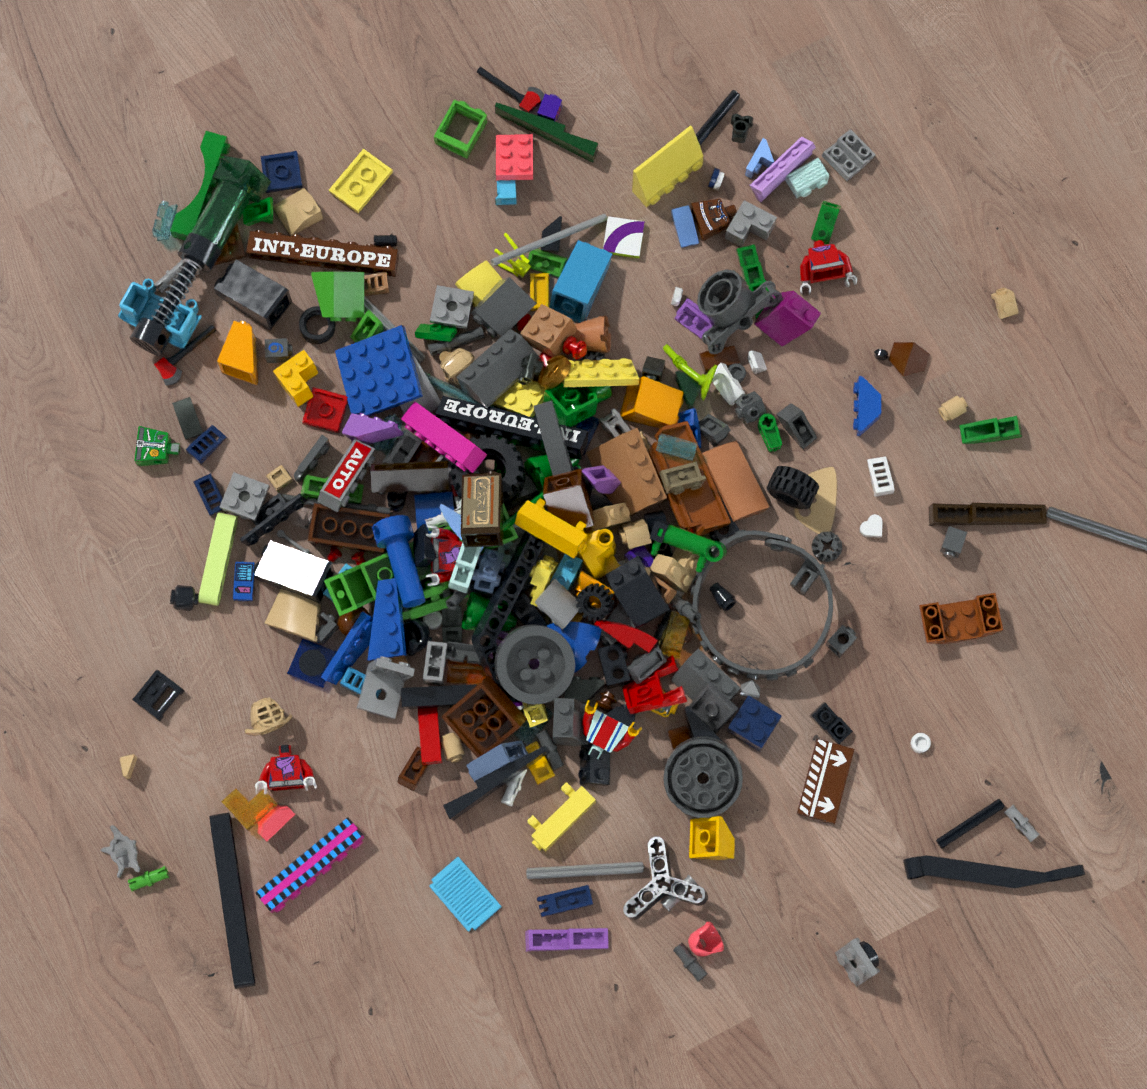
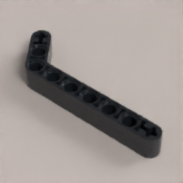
[471,531,545,685]

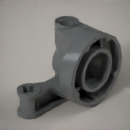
[697,269,782,354]

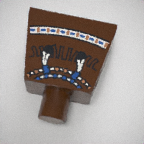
[691,199,737,241]

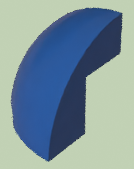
[547,622,601,673]

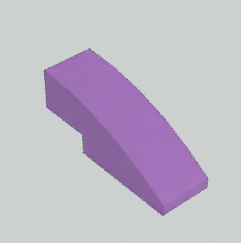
[582,465,621,494]

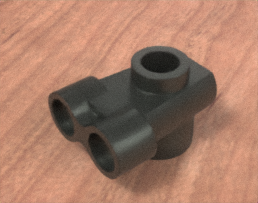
[731,114,754,143]
[518,353,544,385]

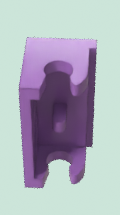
[674,298,714,340]

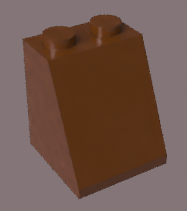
[543,468,594,530]

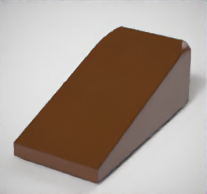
[699,345,740,374]
[397,746,429,791]

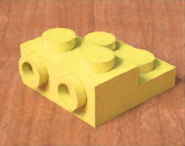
[530,555,558,607]

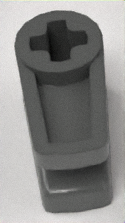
[790,560,825,595]

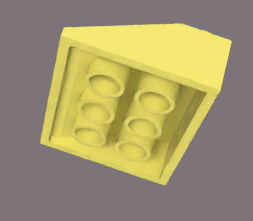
[632,125,704,207]

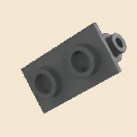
[446,641,481,665]

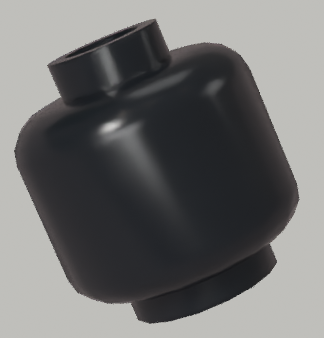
[170,585,199,611]

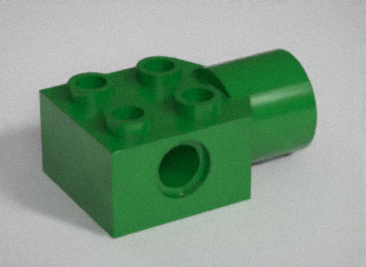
[543,382,612,427]

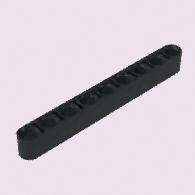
[209,812,255,989]

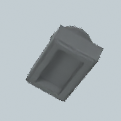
[627,645,667,684]

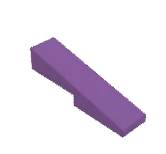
[525,928,608,951]

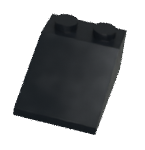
[606,556,670,629]

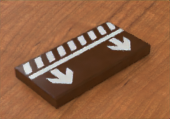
[797,739,855,825]

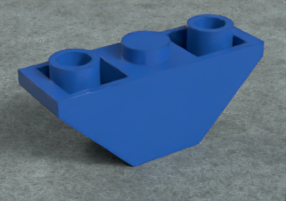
[853,376,881,436]

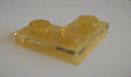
[221,789,278,831]

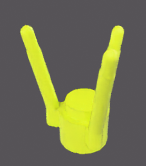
[494,233,531,278]

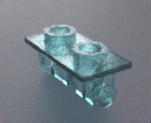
[152,201,178,241]
[373,414,403,455]
[656,433,698,461]

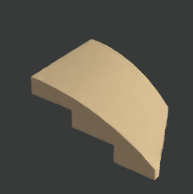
[265,589,321,642]

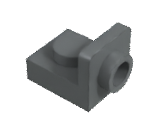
[316,613,338,645]

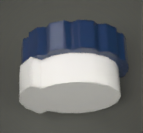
[708,168,725,191]

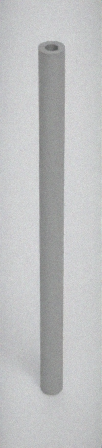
[491,214,607,266]

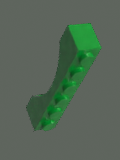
[170,131,230,241]

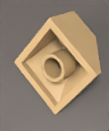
[273,188,323,236]

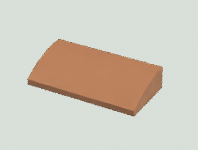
[702,440,770,522]

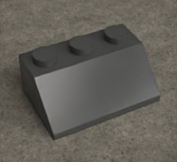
[671,649,741,701]

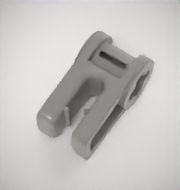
[598,408,631,438]

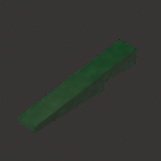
[495,102,598,163]

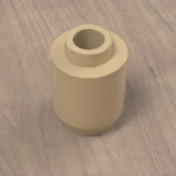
[938,396,968,422]
[440,732,465,763]

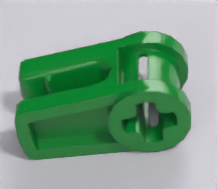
[758,414,782,453]

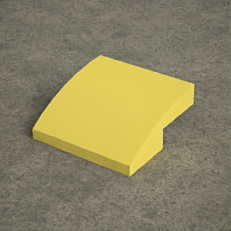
[455,260,502,307]

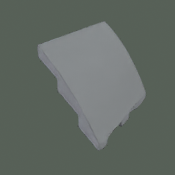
[399,354,441,414]

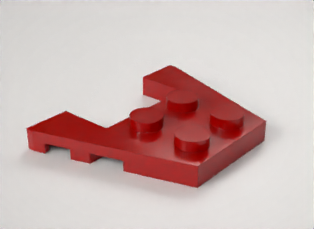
[622,655,687,714]

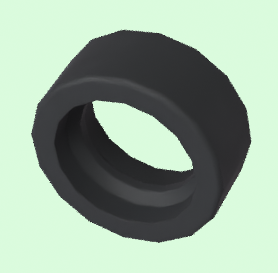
[299,306,335,344]

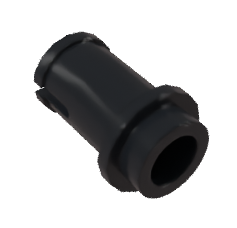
[374,233,397,247]

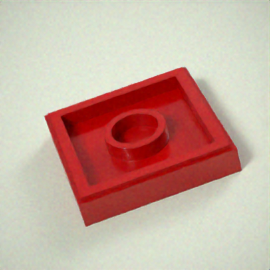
[302,387,348,433]

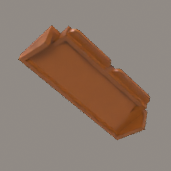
[648,421,731,536]

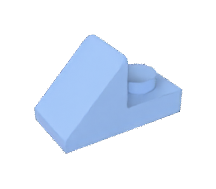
[745,138,774,179]

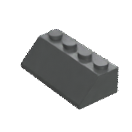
[457,329,541,408]

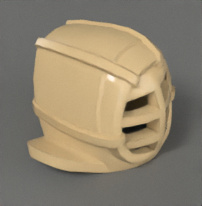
[439,348,476,386]
[245,697,292,736]

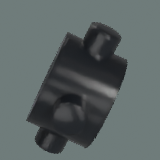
[874,349,888,360]

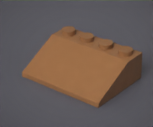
[586,428,668,516]

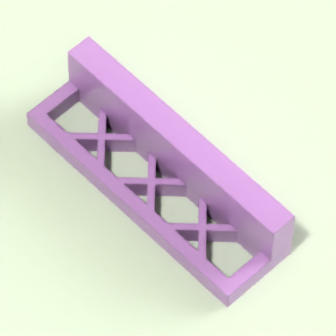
[750,137,816,202]

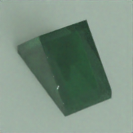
[675,371,702,410]

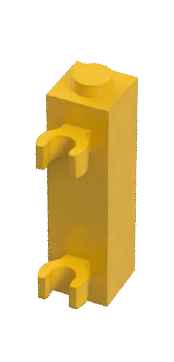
[515,498,587,558]

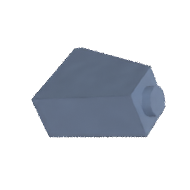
[467,740,528,782]

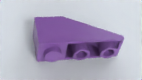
[342,413,403,445]

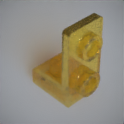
[661,611,690,659]

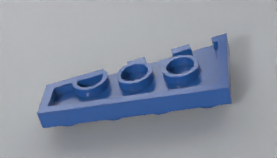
[367,578,406,661]
[321,611,373,685]

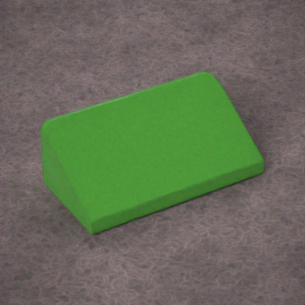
[528,249,568,277]

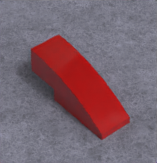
[594,621,658,653]
[418,707,442,765]

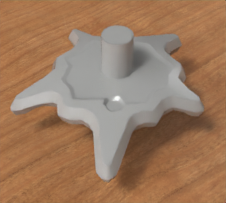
[101,825,140,878]

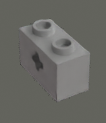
[423,641,448,686]

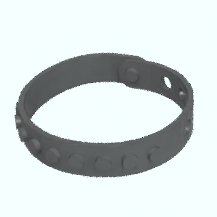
[690,530,833,681]

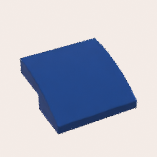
[414,492,454,534]

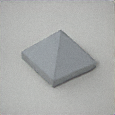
[740,680,760,698]

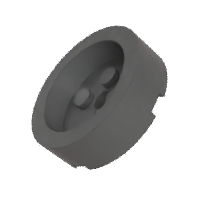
[495,624,575,704]
[664,736,743,818]

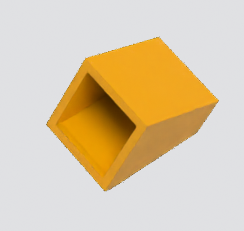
[217,321,258,385]
[620,376,684,428]

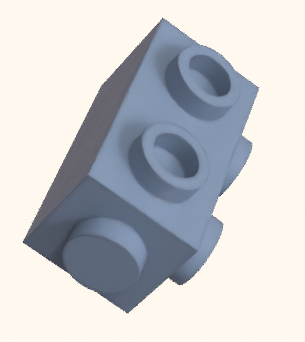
[472,548,506,593]

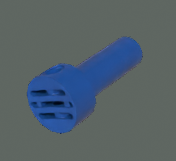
[372,515,426,608]

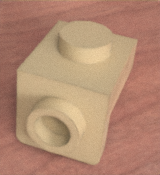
[991,288,1019,319]

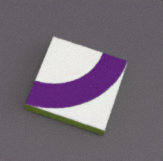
[603,216,645,258]

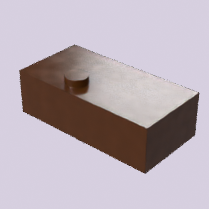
[308,503,391,555]

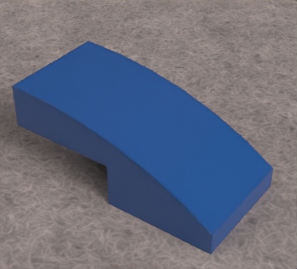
[678,408,701,448]

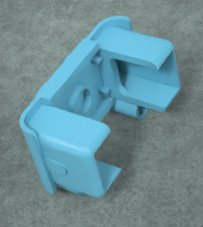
[118,278,202,349]

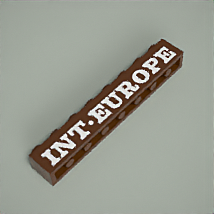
[246,230,399,277]

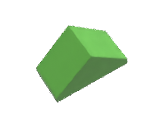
[350,310,384,343]

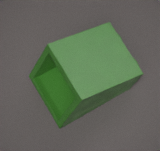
[311,272,364,321]

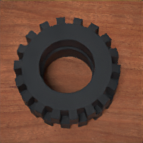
[766,466,819,509]

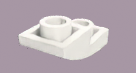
[712,363,745,406]

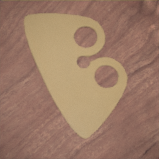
[795,467,837,534]

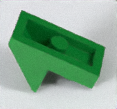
[243,197,273,226]

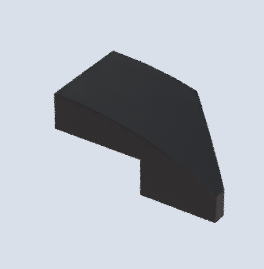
[541,216,562,251]

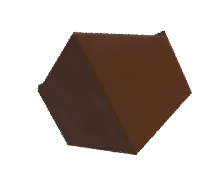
[888,342,930,376]

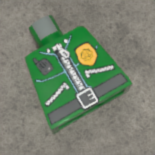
[134,426,181,466]

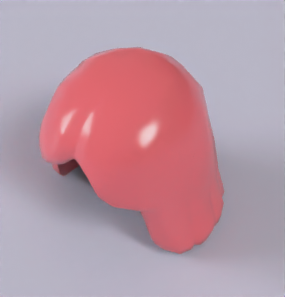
[688,921,724,957]

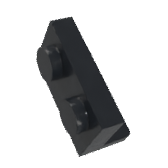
[578,744,610,786]

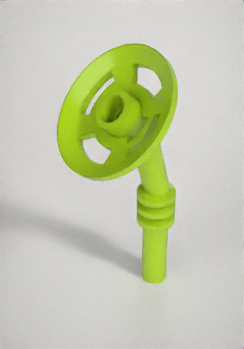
[663,344,718,401]

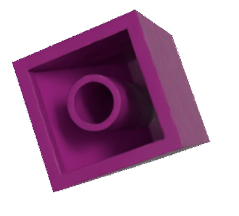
[754,291,821,346]

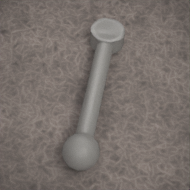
[277,530,310,554]

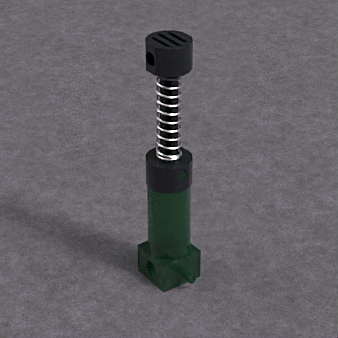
[129,156,271,356]

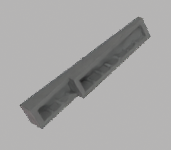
[533,400,574,476]

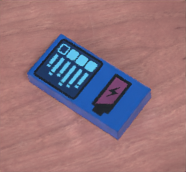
[233,562,255,601]

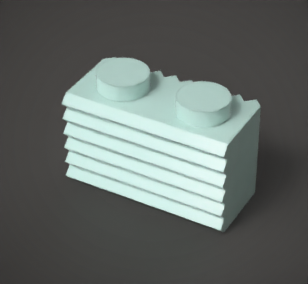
[785,158,829,198]

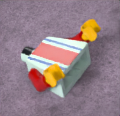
[582,700,642,759]

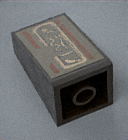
[461,471,503,547]

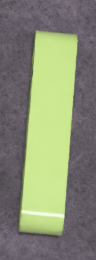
[198,513,238,606]

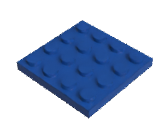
[335,325,423,417]

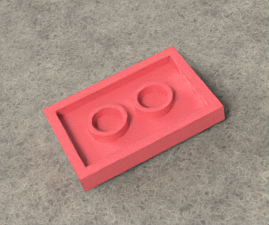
[496,134,533,180]

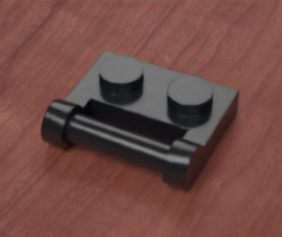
[132,669,184,721]

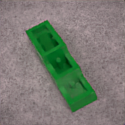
[736,244,769,320]

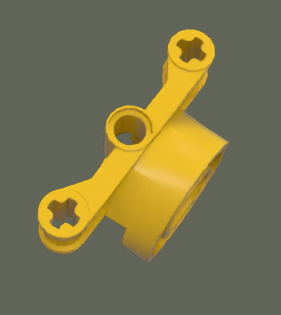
[578,527,621,580]

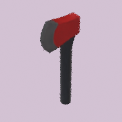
[477,67,544,113]
[154,325,216,386]

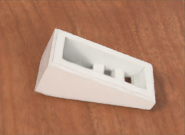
[867,456,895,497]

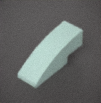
[448,543,482,593]

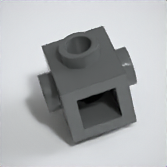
[735,391,767,424]

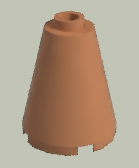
[573,316,611,353]

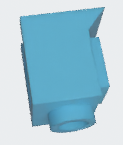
[495,180,516,205]

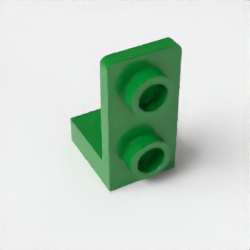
[811,201,841,244]

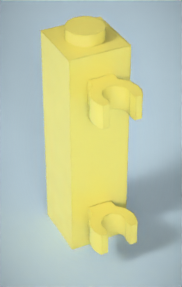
[527,782,596,852]

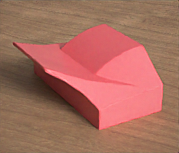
[256,803,295,842]

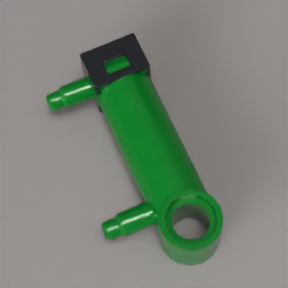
[649,519,727,573]

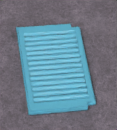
[429,857,502,932]

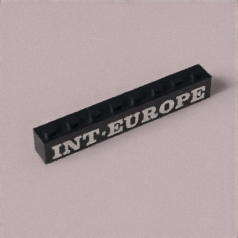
[435,396,588,460]

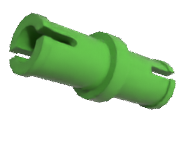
[128,866,170,892]

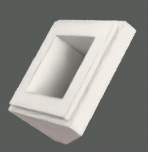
[748,351,767,374]

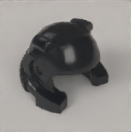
[403,618,432,656]

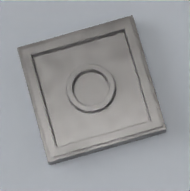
[688,681,739,734]

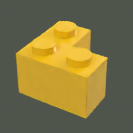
[273,350,319,407]

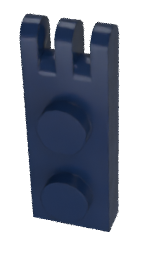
[537,885,593,917]

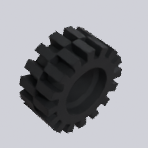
[576,583,614,621]

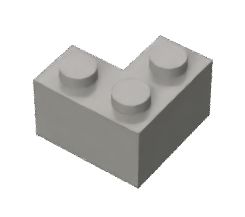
[725,200,777,247]

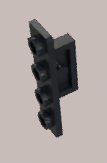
[240,493,309,546]

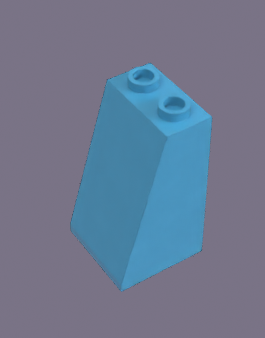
[550,240,612,323]

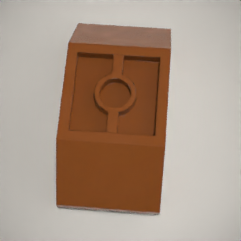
[919,593,1003,644]

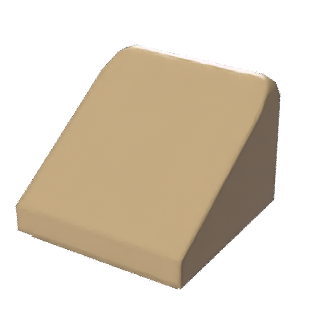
[120,754,137,779]

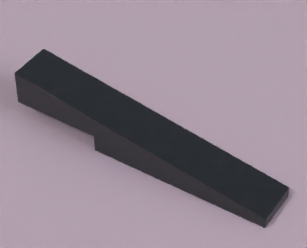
[401,684,520,710]
[443,746,550,821]

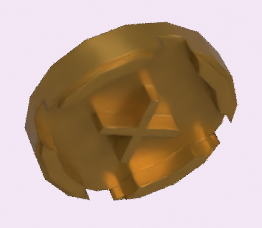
[538,355,571,390]

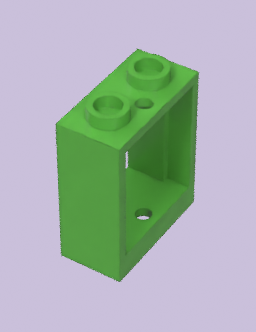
[434,100,488,159]

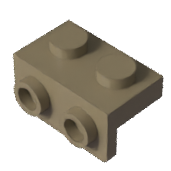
[659,462,706,495]

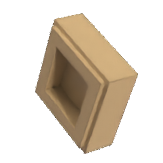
[266,465,293,492]

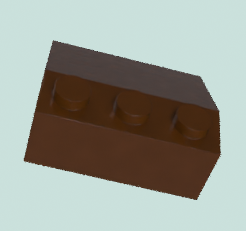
[441,675,527,758]

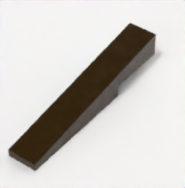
[928,503,1047,526]

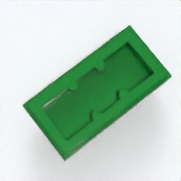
[415,324,457,342]

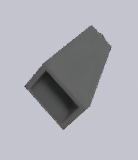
[471,277,536,339]
[553,698,592,746]

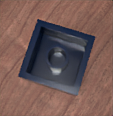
[727,695,782,752]

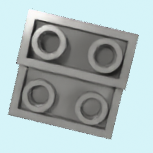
[822,129,876,181]
[535,578,580,630]

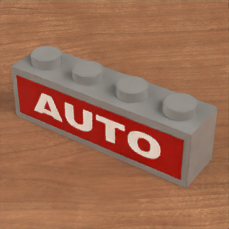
[317,439,375,512]

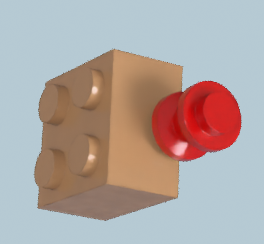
[517,304,587,359]

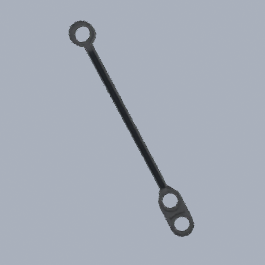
[903,855,1086,889]

